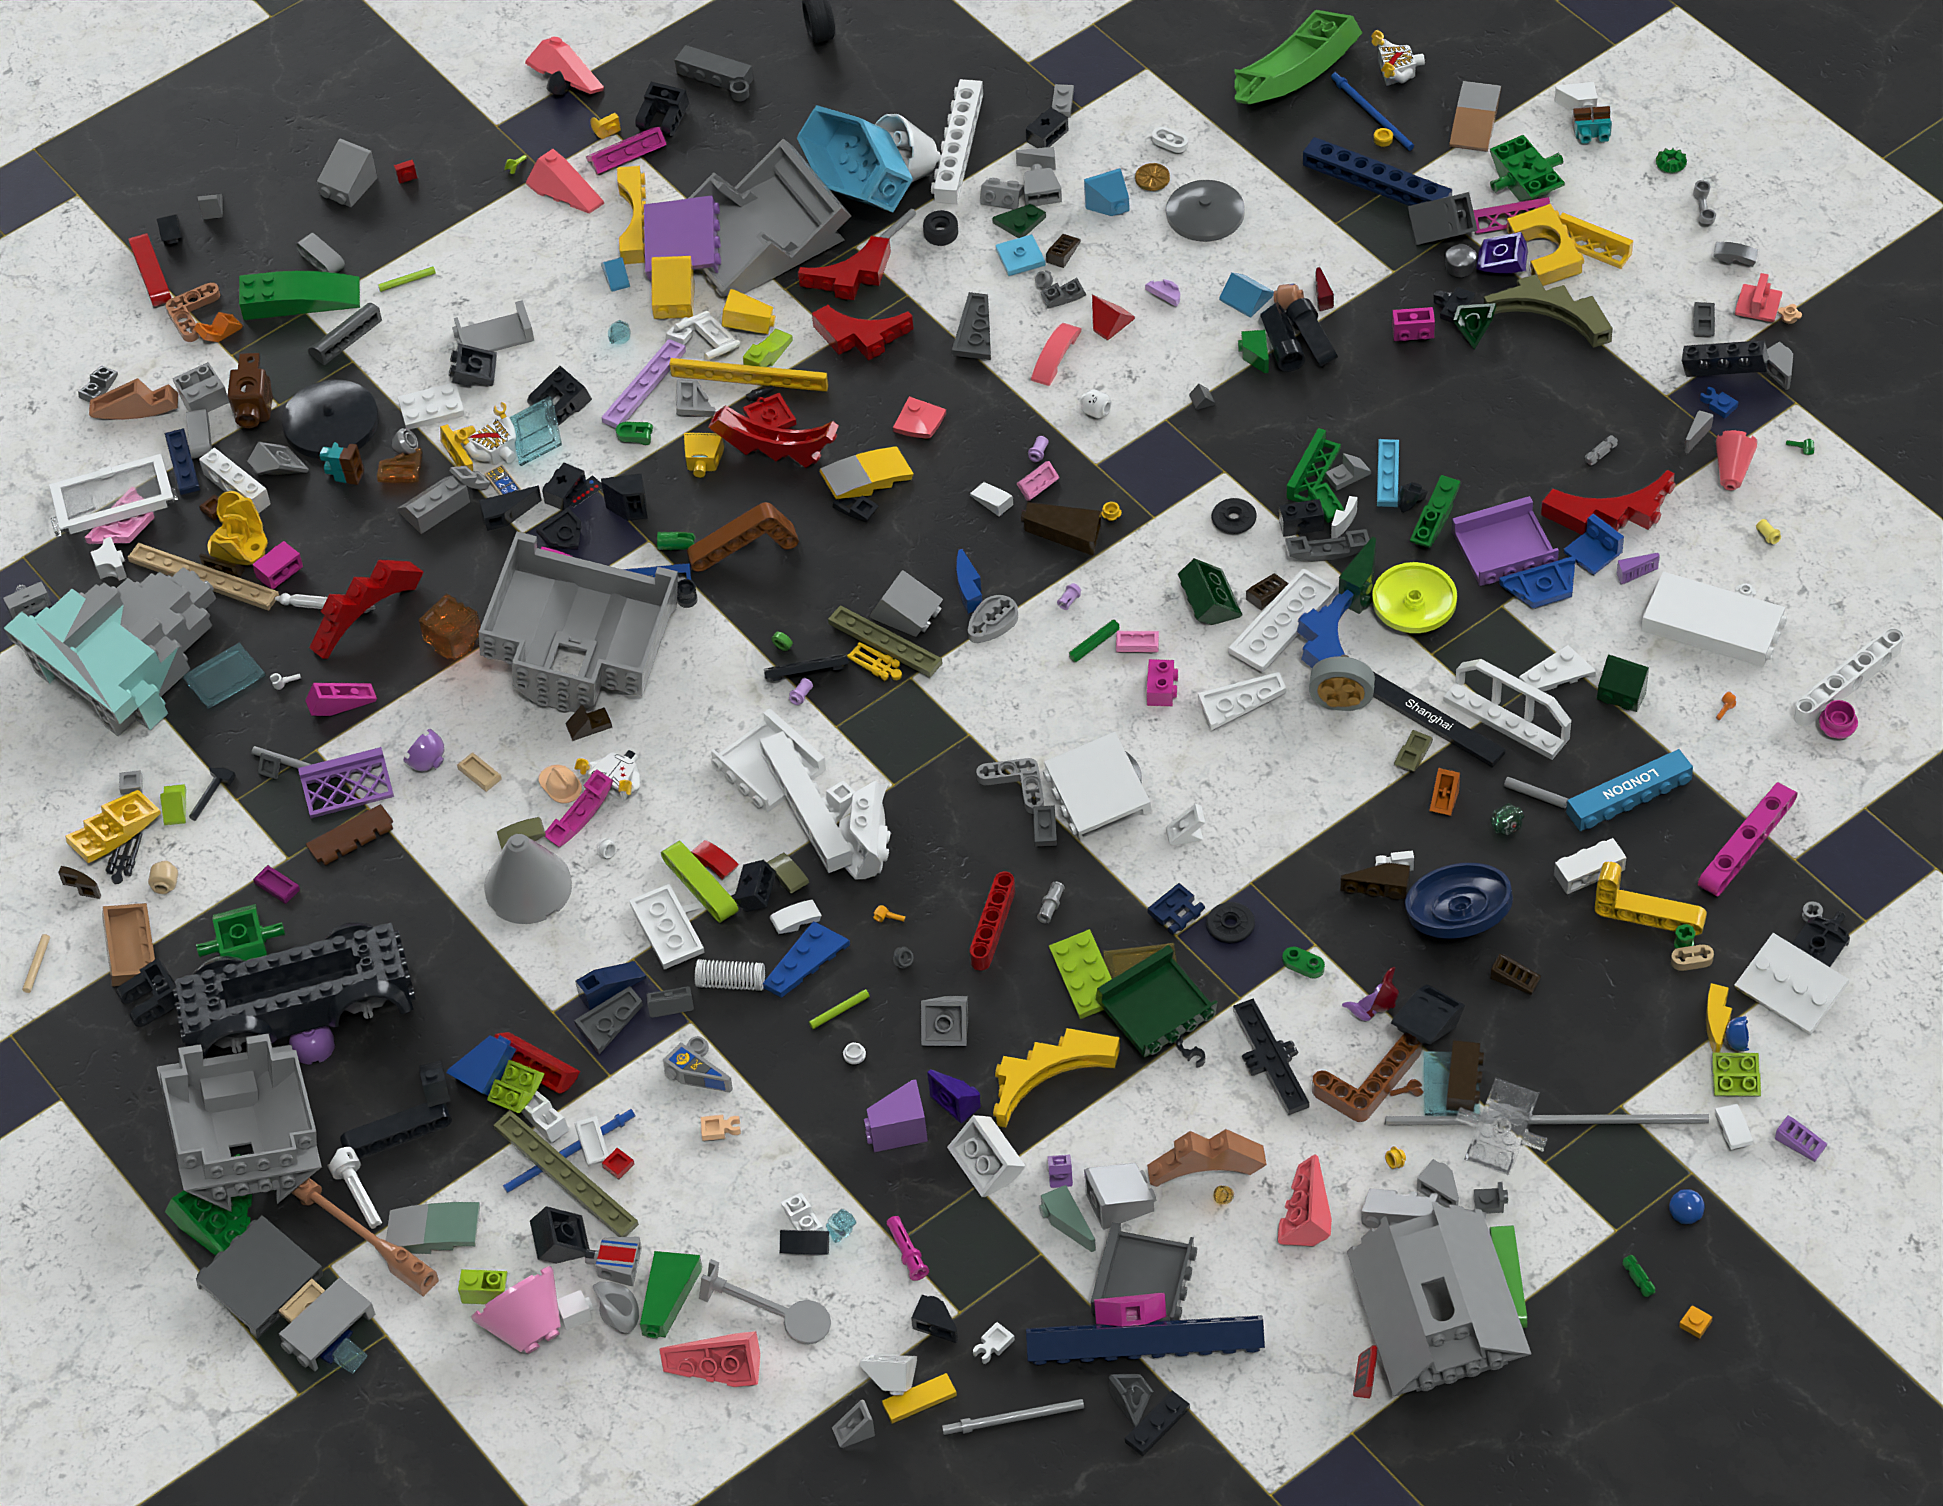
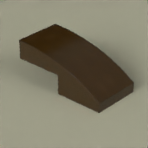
[58,866,101,899]

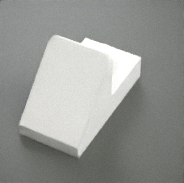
[1166,804,1205,845]

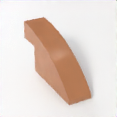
[89,378,178,419]

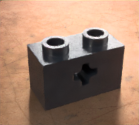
[1026,107,1069,148]
[542,462,587,511]
[1279,499,1324,537]
[734,859,776,912]

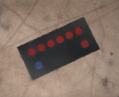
[570,475,602,508]

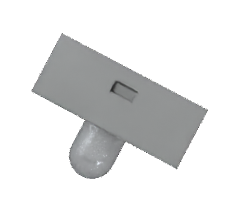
[3,582,52,620]

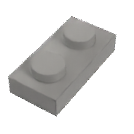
[1052,84,1074,118]

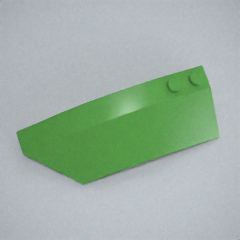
[1234,10,1362,104]

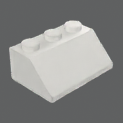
[947,1115,1026,1197]

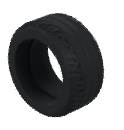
[801,0,836,43]

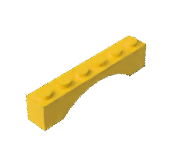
[617,166,646,265]

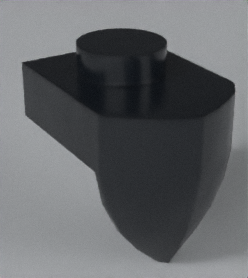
[546,71,571,95]
[1398,482,1428,513]

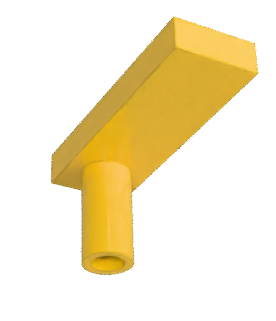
[440,424,476,471]

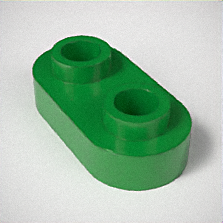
[1283,947,1325,979]

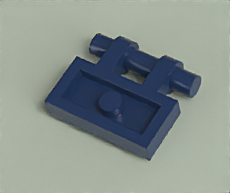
[1147,883,1205,935]

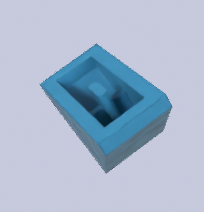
[601,257,630,292]

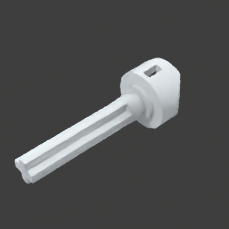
[327,1147,382,1229]

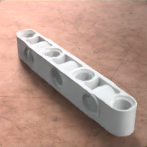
[1794,628,1904,726]

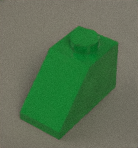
[1238,330,1269,373]

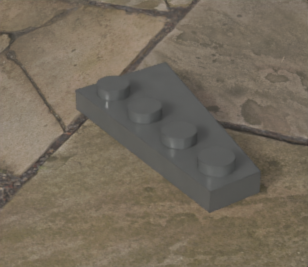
[952,292,991,360]

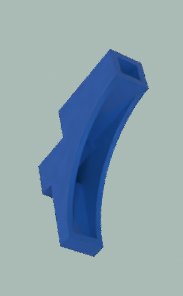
[1296,589,1354,668]

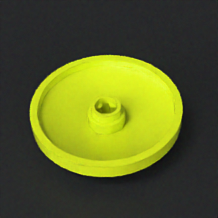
[1372,562,1457,633]

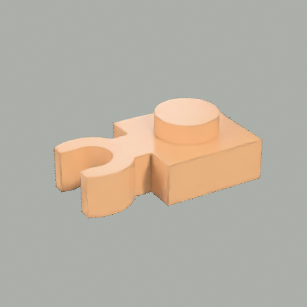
[701,1115,741,1141]

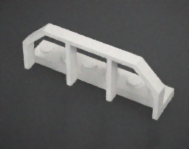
[1443,659,1571,760]

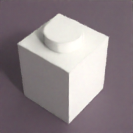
[557,1290,593,1330]

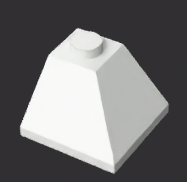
[860,1354,917,1395]

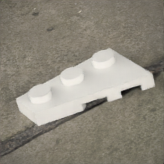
[1519,645,1596,692]

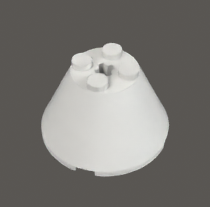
[867,114,940,183]

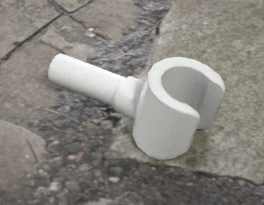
[270,673,301,690]

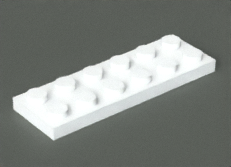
[1229,568,1337,673]

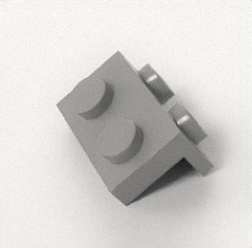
[980,178,1024,209]

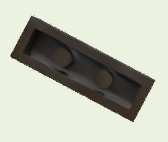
[1446,1040,1484,1113]

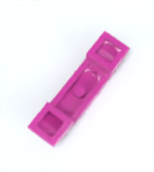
[544,769,614,847]

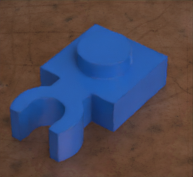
[1700,387,1738,418]

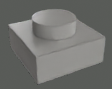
[119,770,142,795]

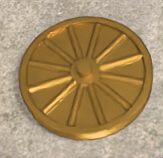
[1135,163,1170,191]

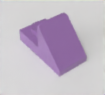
[1048,1154,1073,1188]

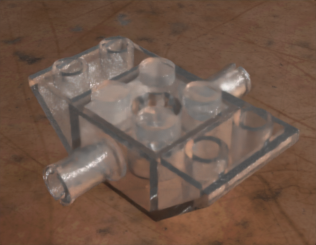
[1455,1078,1548,1175]

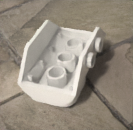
[839,780,890,880]

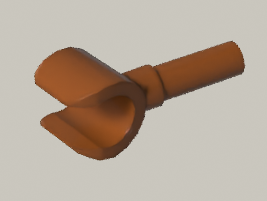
[1390,1079,1424,1097]

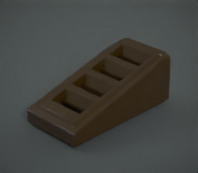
[1046,234,1081,268]
[1246,573,1289,610]
[1490,954,1541,995]

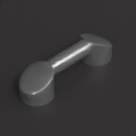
[1693,180,1716,224]

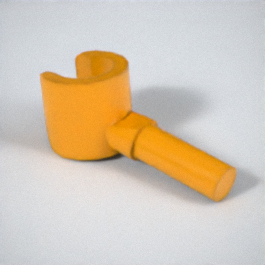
[873,905,905,922]

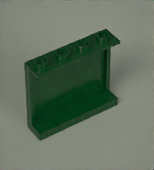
[1095,945,1218,1058]

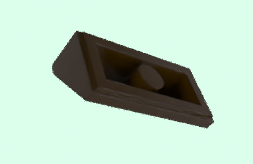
[199,553,245,578]

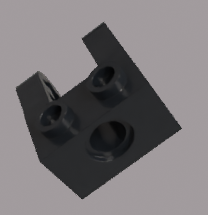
[635,81,689,136]
[527,366,592,426]
[117,958,179,1027]

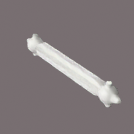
[275,593,375,613]

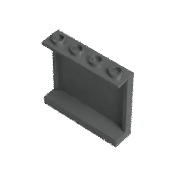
[196,1216,323,1339]
[1091,1222,1198,1321]

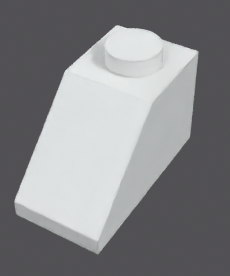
[1555,82,1598,112]

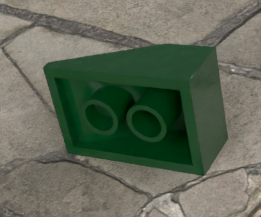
[1339,536,1376,614]

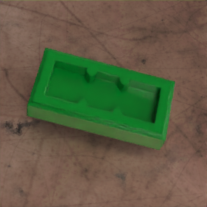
[1308,482,1345,523]

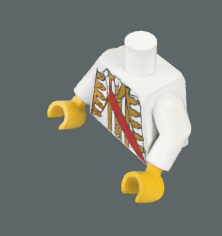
[1371,30,1425,86]
[454,402,517,465]

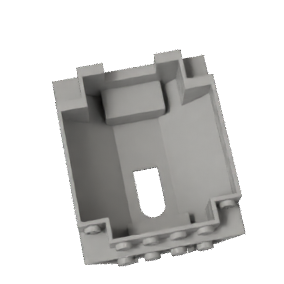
[157,1034,322,1211]
[1347,1201,1531,1396]

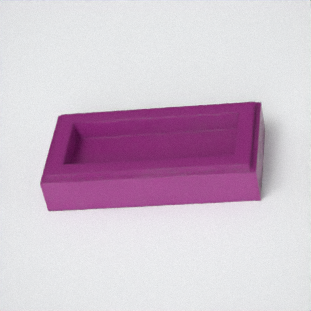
[253,865,300,904]

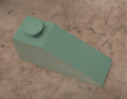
[1039,1185,1096,1252]

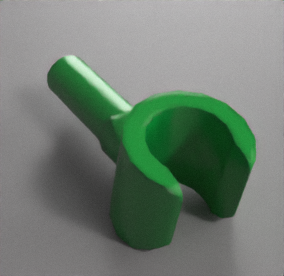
[1786,439,1815,455]

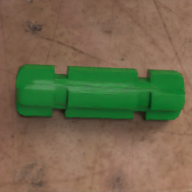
[1622,1255,1655,1297]

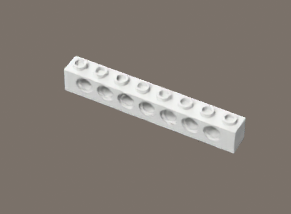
[931,79,983,204]

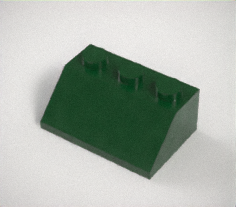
[1178,558,1243,625]

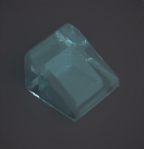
[332,1338,367,1373]

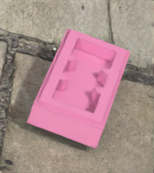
[1017,461,1060,501]
[1116,631,1159,652]

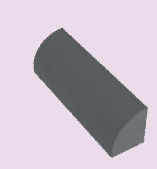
[308,303,382,365]

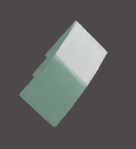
[386,1202,480,1254]

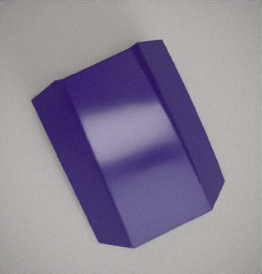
[1476,232,1529,273]

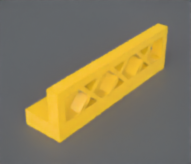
[1551,212,1633,269]

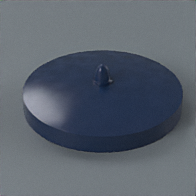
[1405,863,1513,938]

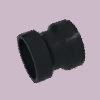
[677,579,698,608]

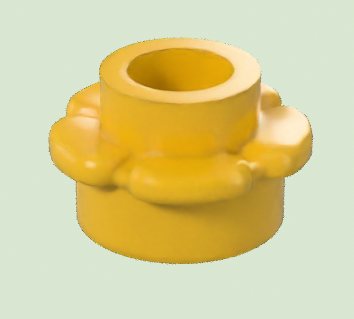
[1101,502,1122,521]
[1385,1146,1406,1169]

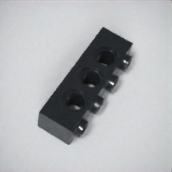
[1682,340,1769,377]

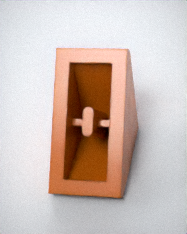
[1430,768,1460,816]

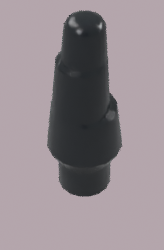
[746,385,774,402]

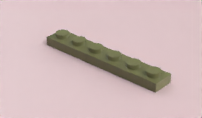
[828,605,943,678]

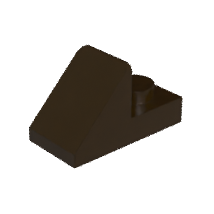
[565,705,612,741]

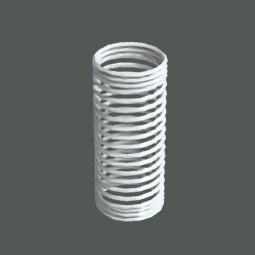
[695,959,765,991]

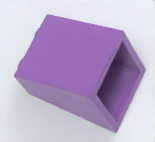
[864,1079,928,1152]

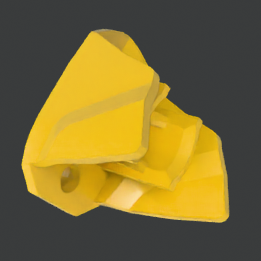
[207,498,268,565]

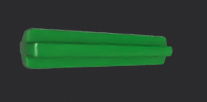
[1069,619,1120,662]

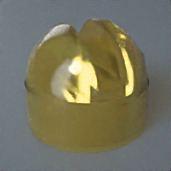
[1214,1185,1234,1204]

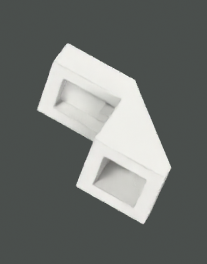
[826,781,855,822]

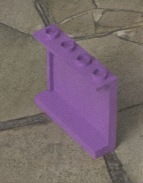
[644,196,721,281]
[1452,496,1559,586]

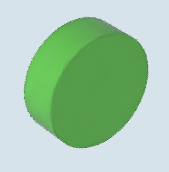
[771,631,793,651]

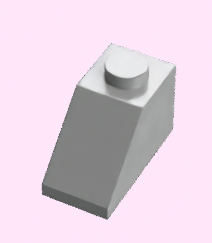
[1767,342,1793,390]
[1417,1159,1459,1208]

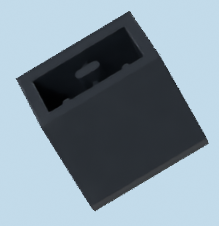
[601,474,648,521]

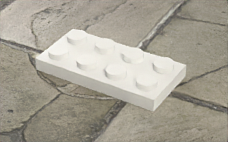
[629,884,704,969]

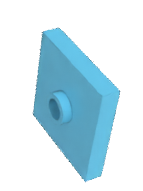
[995,234,1046,276]

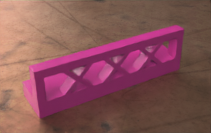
[586,127,667,174]
[1473,197,1550,234]

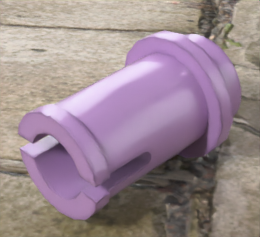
[1028,436,1049,462]
[1057,583,1081,610]
[789,678,813,705]

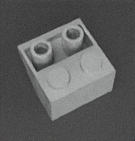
[172,362,229,412]

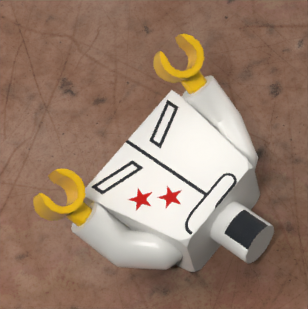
[574,750,640,802]

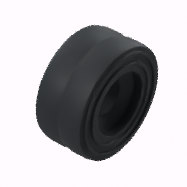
[923,210,959,246]

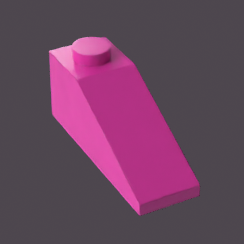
[305,683,377,716]

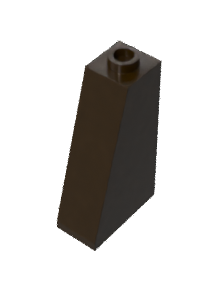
[1021,502,1101,555]

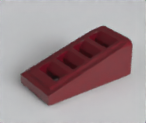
[1315,267,1334,311]

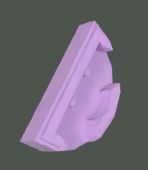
[1145,279,1180,307]

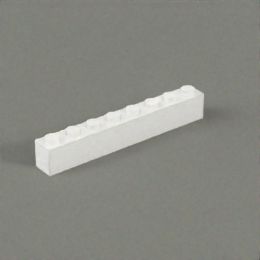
[760,731,854,873]

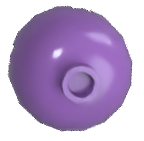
[403,729,444,771]
[289,1026,335,1064]

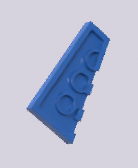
[763,921,850,998]

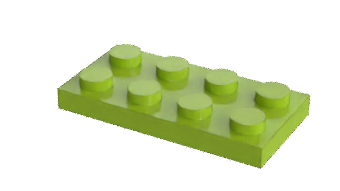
[1049,929,1112,1019]

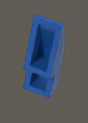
[957,549,982,614]

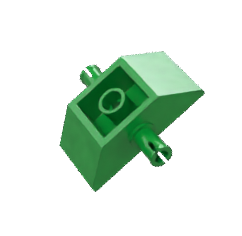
[1490,135,1565,201]
[196,904,285,961]

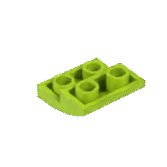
[1712,1053,1761,1096]
[487,1060,544,1113]

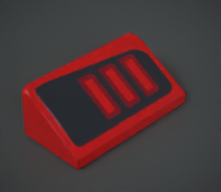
[1353,1345,1377,1399]

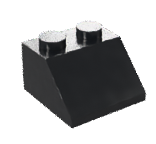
[530,1206,590,1264]

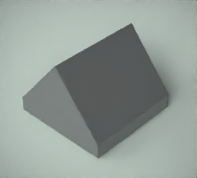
[1189,383,1215,410]

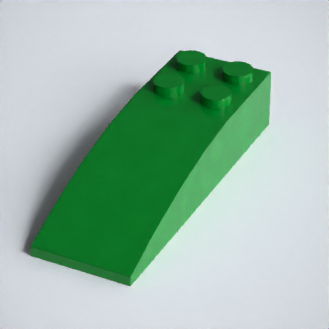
[239,271,360,320]

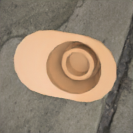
[539,765,582,803]

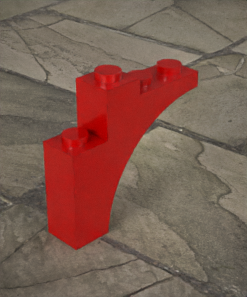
[798,236,891,300]
[812,305,914,360]

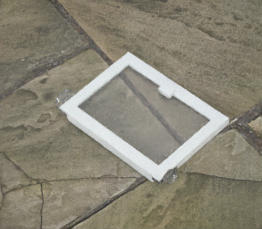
[49,454,178,537]

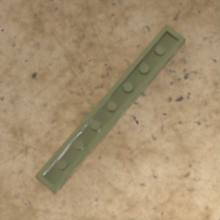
[494,1110,639,1237]

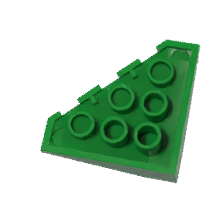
[165,1154,252,1256]

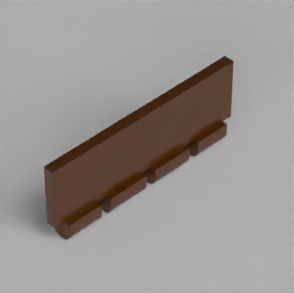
[306,804,393,865]

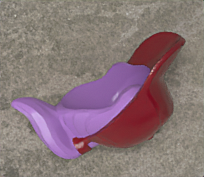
[1342,967,1399,1021]

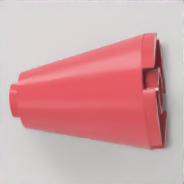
[1716,430,1758,490]

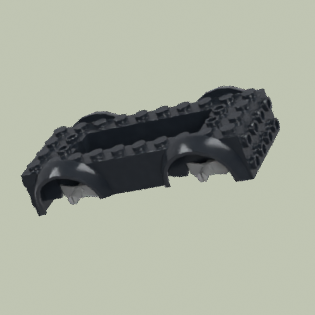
[173,922,416,1059]

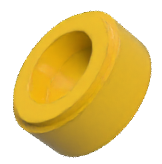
[1374,128,1393,147]

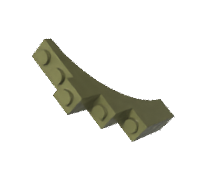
[1484,274,1613,348]

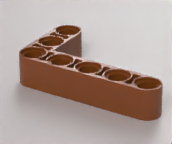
[687,502,799,572]
[1312,1033,1422,1122]

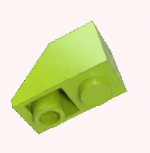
[458,1269,508,1304]

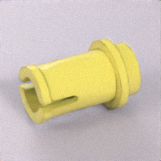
[1756,519,1781,544]

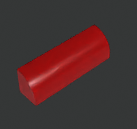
[494,1032,580,1093]

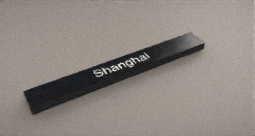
[1373,671,1505,767]

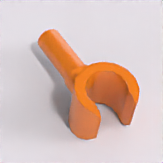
[1716,692,1736,720]

